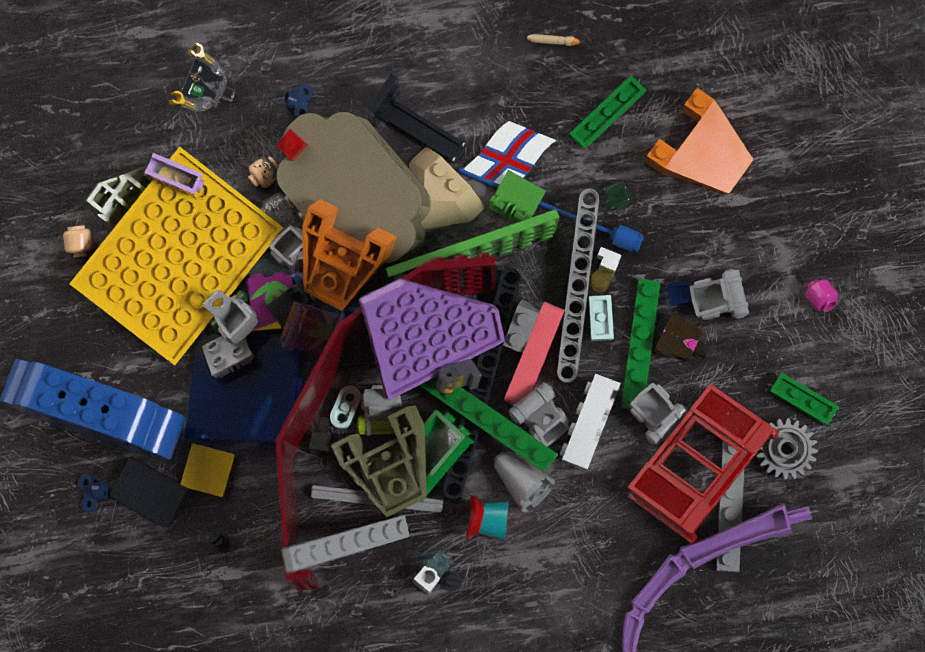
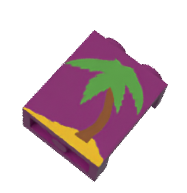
[246,272,293,333]

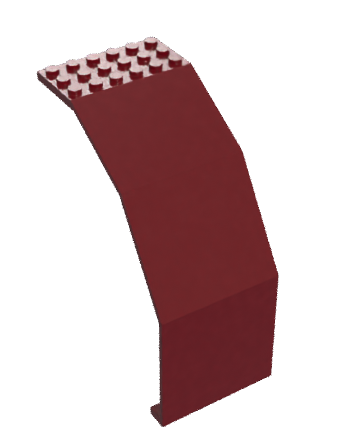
[276,253,496,591]

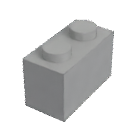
[503,300,542,353]

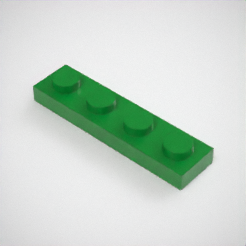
[569,76,646,151]

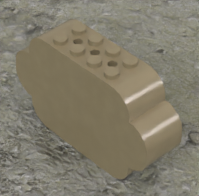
[277,112,431,265]

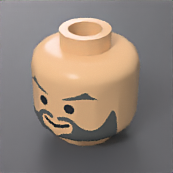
[248,156,279,188]

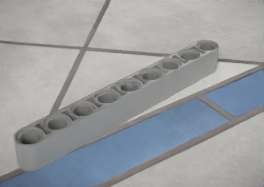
[557,189,599,384]

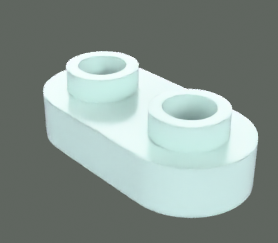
[330,386,361,429]

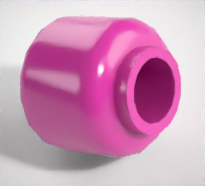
[805,279,838,312]

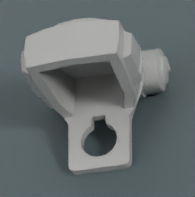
[690,269,749,320]
[508,382,570,447]
[629,383,688,447]

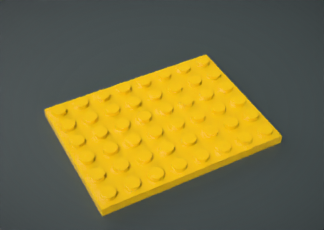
[70,146,283,366]

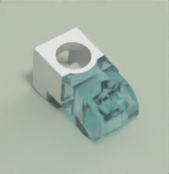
[413,550,454,595]

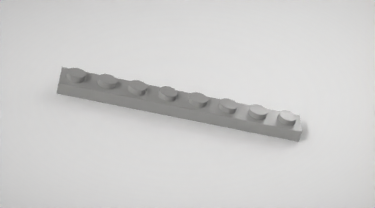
[282,515,410,572]

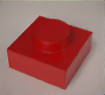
[276,129,308,161]

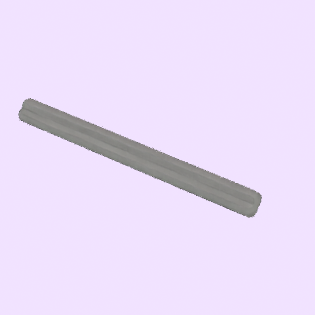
[311,485,443,513]

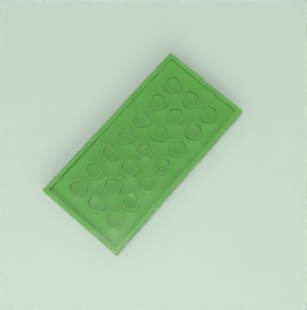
[386,209,559,284]

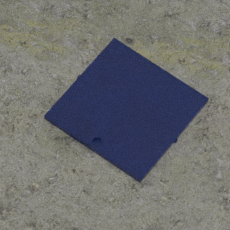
[185,333,303,443]

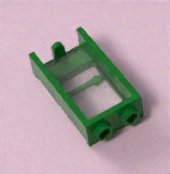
[420,409,474,503]

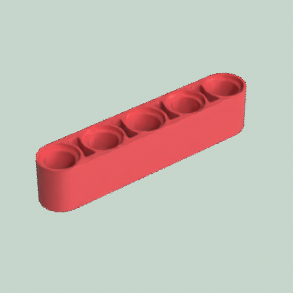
[504,302,565,406]

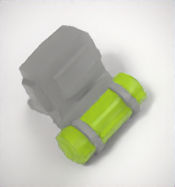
[356,385,402,436]

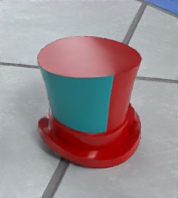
[466,495,509,542]

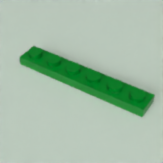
[621,279,661,410]

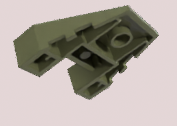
[331,406,427,517]

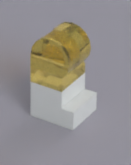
[590,247,621,292]

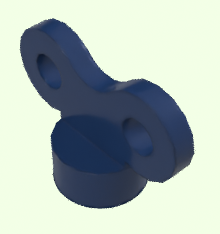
[284,84,313,118]
[78,474,109,512]

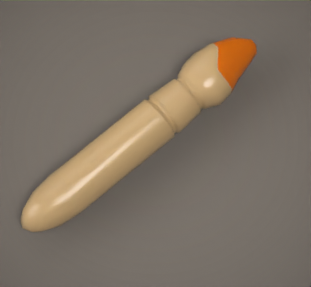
[527,34,580,46]

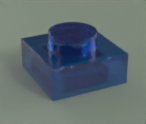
[667,280,692,307]

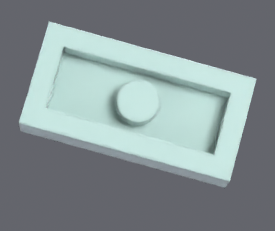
[589,295,614,341]

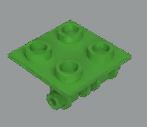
[488,170,546,223]

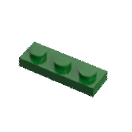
[769,372,839,426]

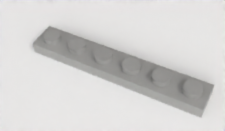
[716,441,744,572]

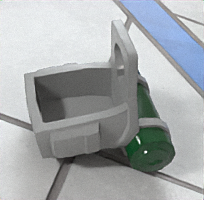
[203,290,258,344]

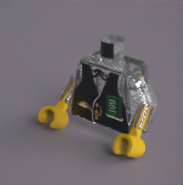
[169,43,235,112]

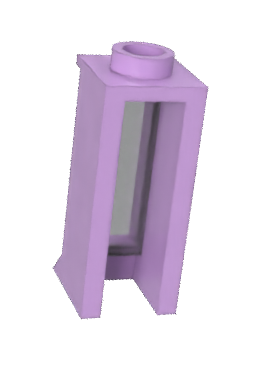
[144,153,204,196]

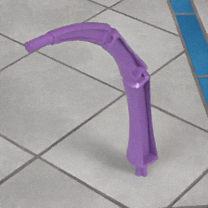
[622,503,812,652]

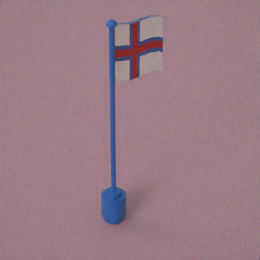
[458,121,644,252]

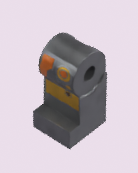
[436,359,481,393]

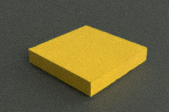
[181,443,236,498]

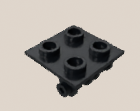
[266,281,324,342]

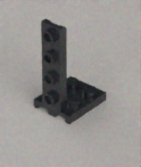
[367,73,467,164]

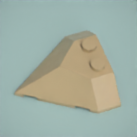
[409,147,486,230]

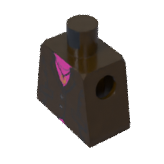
[654,312,710,362]

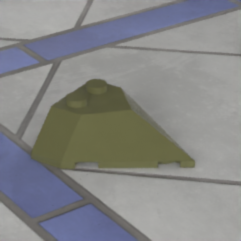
[85,158,169,230]

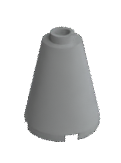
[494,451,555,512]

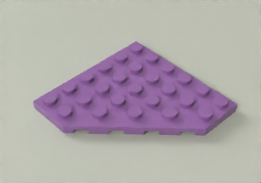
[359,279,505,400]

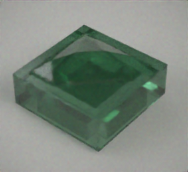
[603,181,631,209]

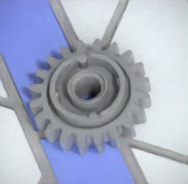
[756,418,818,481]

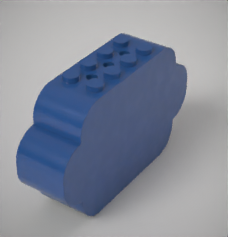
[0,359,186,461]

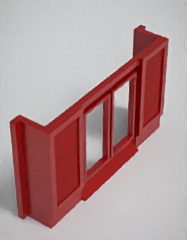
[628,384,780,544]

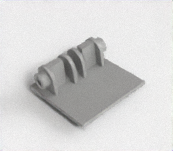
[202,336,255,378]

